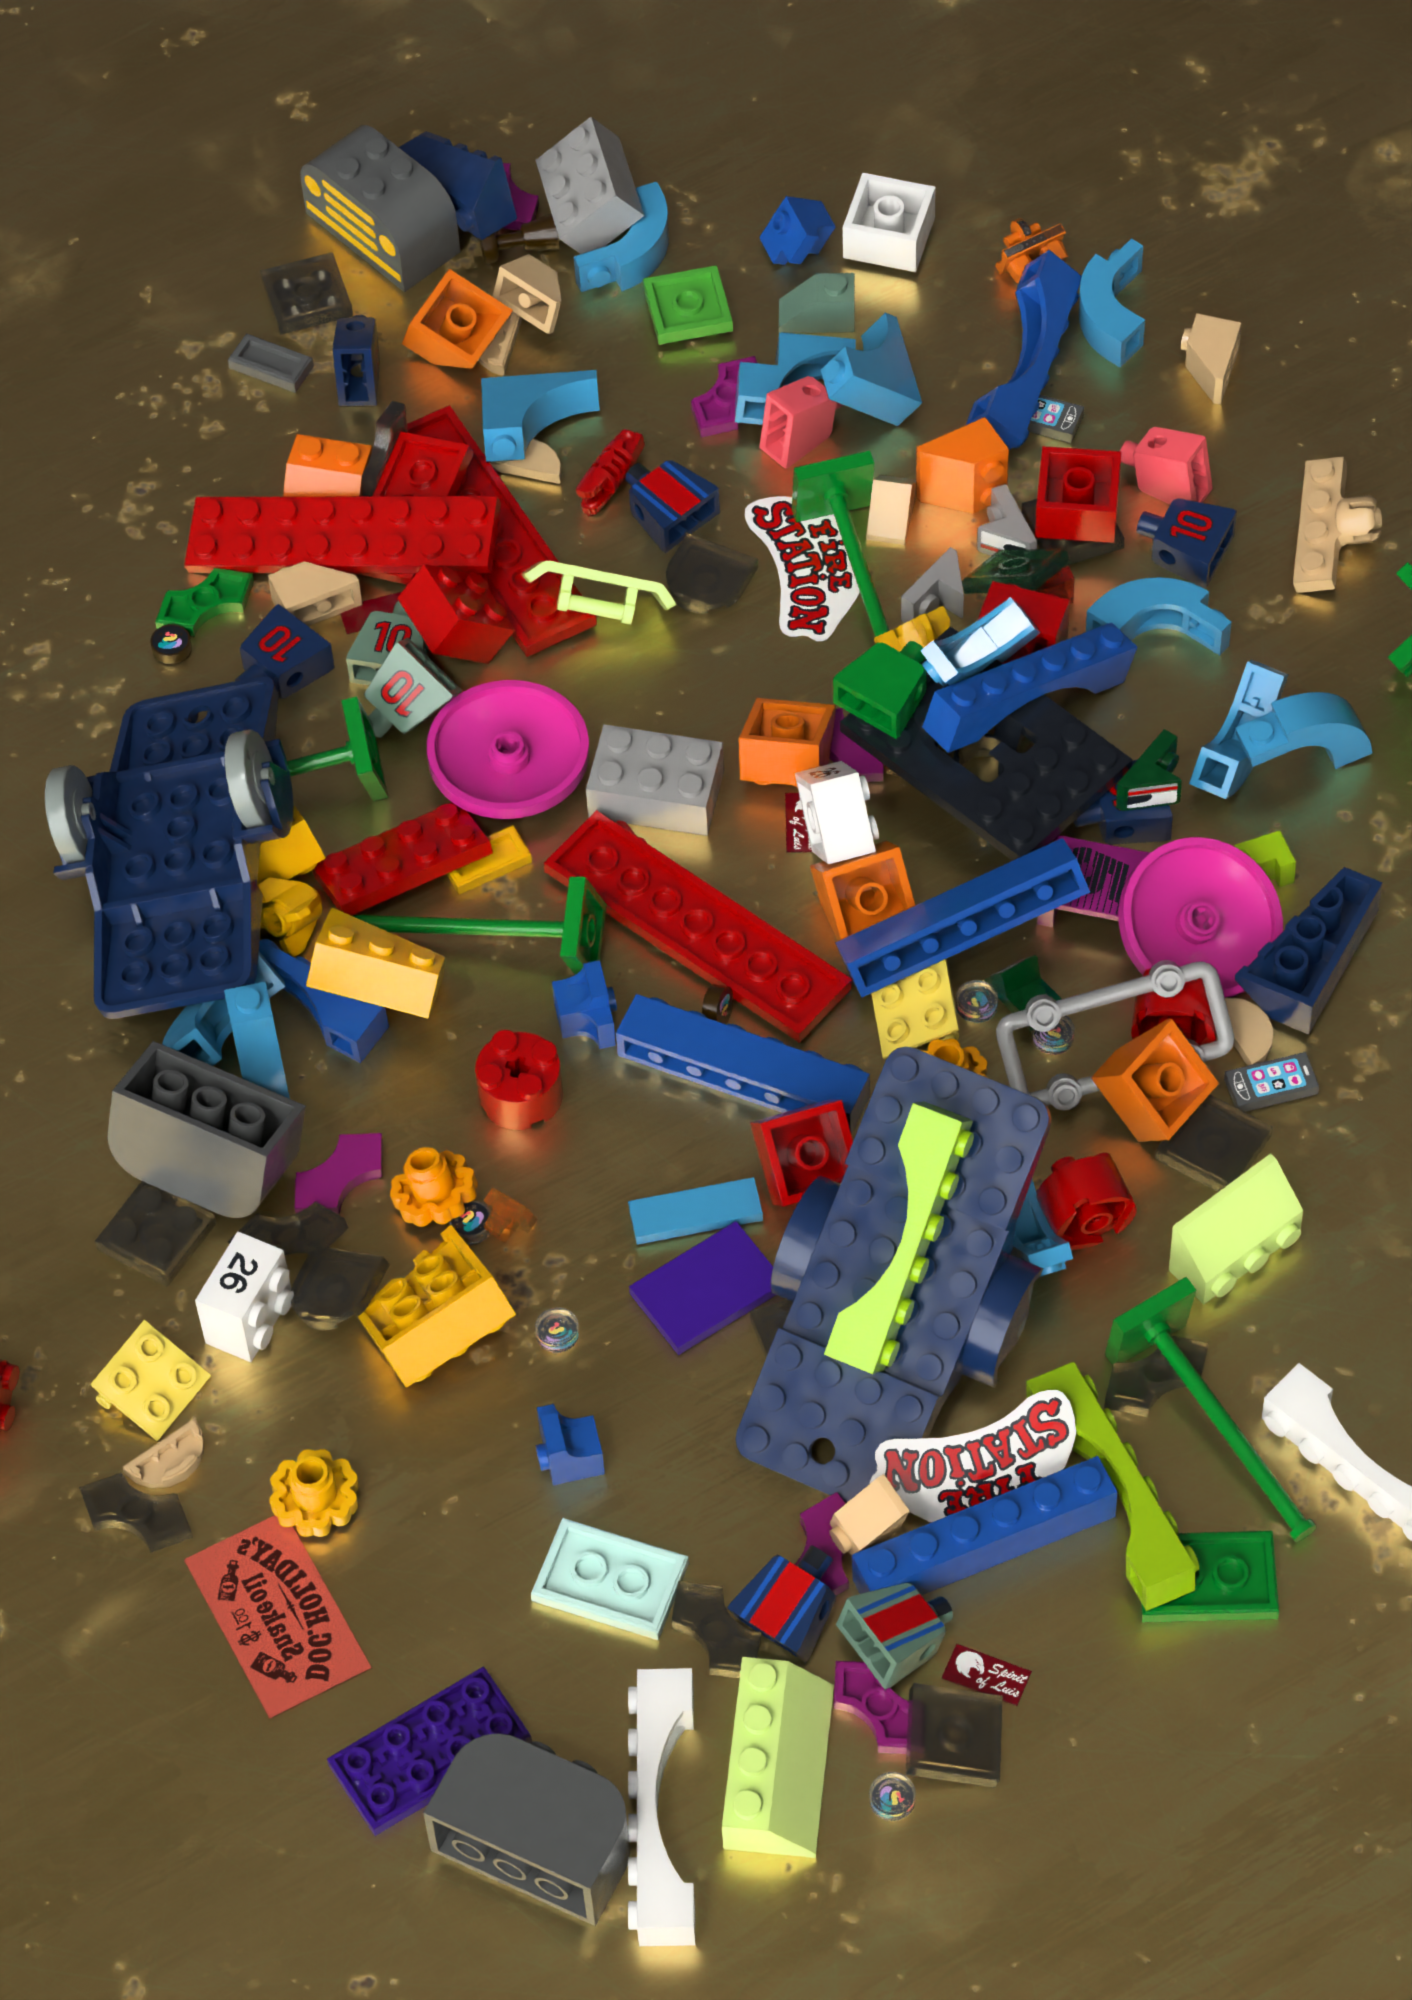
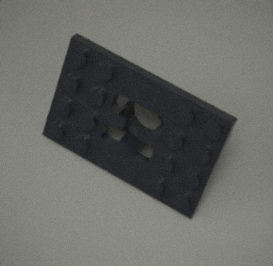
[840,626,1133,861]

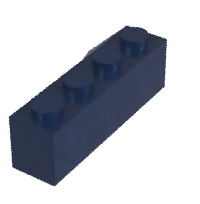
[399,131,517,240]
[1235,867,1383,1035]

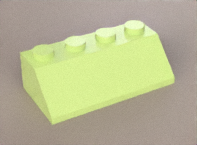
[722,1657,834,1858]

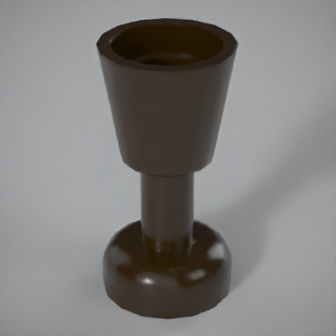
[479,213,560,265]

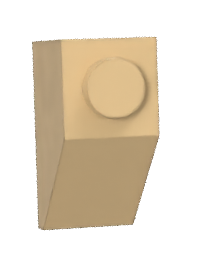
[493,254,561,335]
[1181,313,1241,405]
[268,561,362,626]
[829,1474,910,1556]

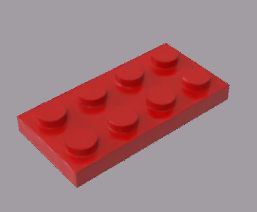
[354,431,474,585]
[312,802,493,916]

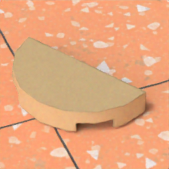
[479,312,522,376]
[490,439,561,484]
[1225,997,1274,1066]
[123,1418,204,1488]

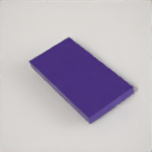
[327,1666,532,1836]

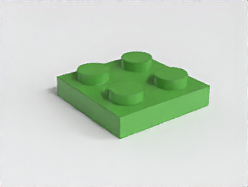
[643,265,733,345]

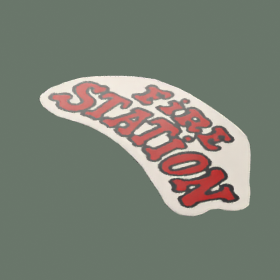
[745,496,860,641]
[870,1390,1076,1522]

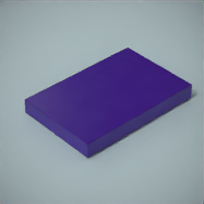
[629,1221,776,1355]

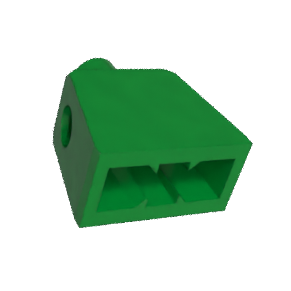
[833,641,926,739]

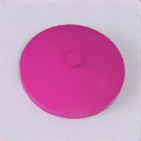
[427,680,589,819]
[1118,837,1283,998]

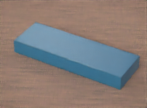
[628,1177,763,1245]

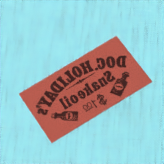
[184,1515,372,1718]

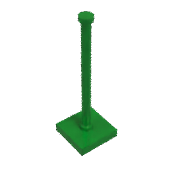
[792,451,890,637]
[287,696,389,801]
[352,877,607,975]
[1105,1277,1317,1542]

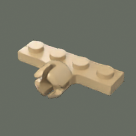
[1293,456,1382,593]

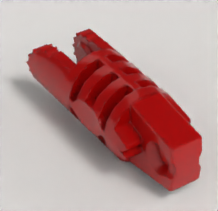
[576,429,645,516]

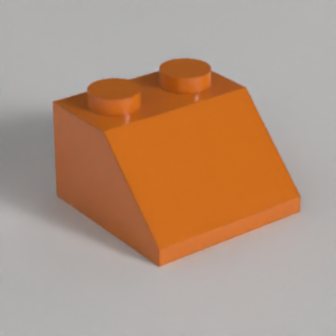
[402,269,513,369]
[916,417,1009,514]
[283,434,376,497]
[739,698,836,788]
[810,840,916,941]
[1091,1019,1219,1142]

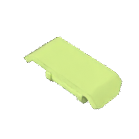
[521,561,676,625]

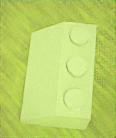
[1169,1153,1303,1305]

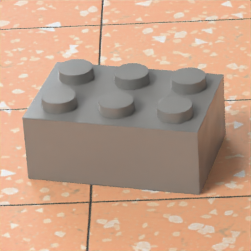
[535,117,644,254]
[586,724,724,836]

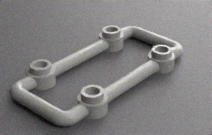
[996,960,1234,1111]

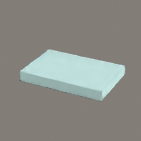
[531,1518,689,1640]

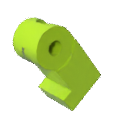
[1234,830,1296,887]

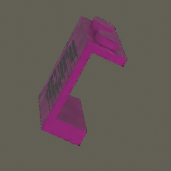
[1037,835,1150,927]

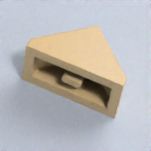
[866,475,916,545]

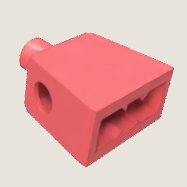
[759,376,844,469]
[1120,427,1213,505]

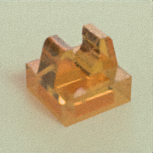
[483,1187,538,1243]

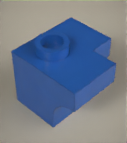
[759,196,836,265]
[552,960,617,1049]
[535,1404,605,1486]

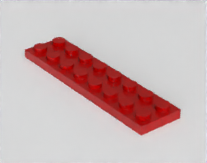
[381,405,597,657]
[184,496,501,573]
[544,810,852,1043]

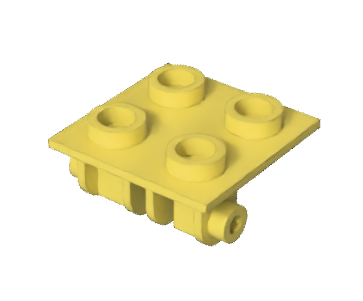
[871,959,960,1060]
[90,1319,211,1441]

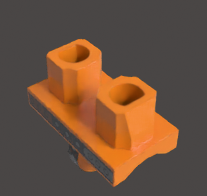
[995,218,1068,284]

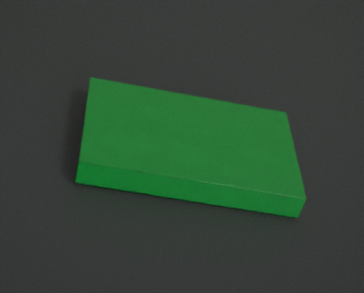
[1141,1531,1279,1623]

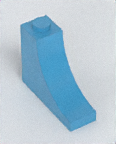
[821,312,922,426]
[481,370,600,462]
[224,981,290,1099]

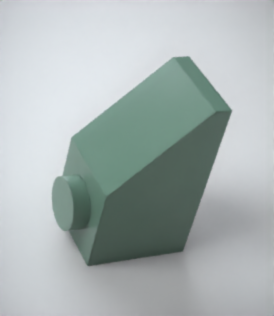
[779,273,855,333]

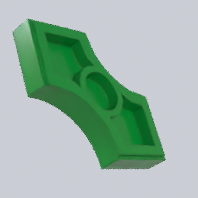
[155,568,254,637]

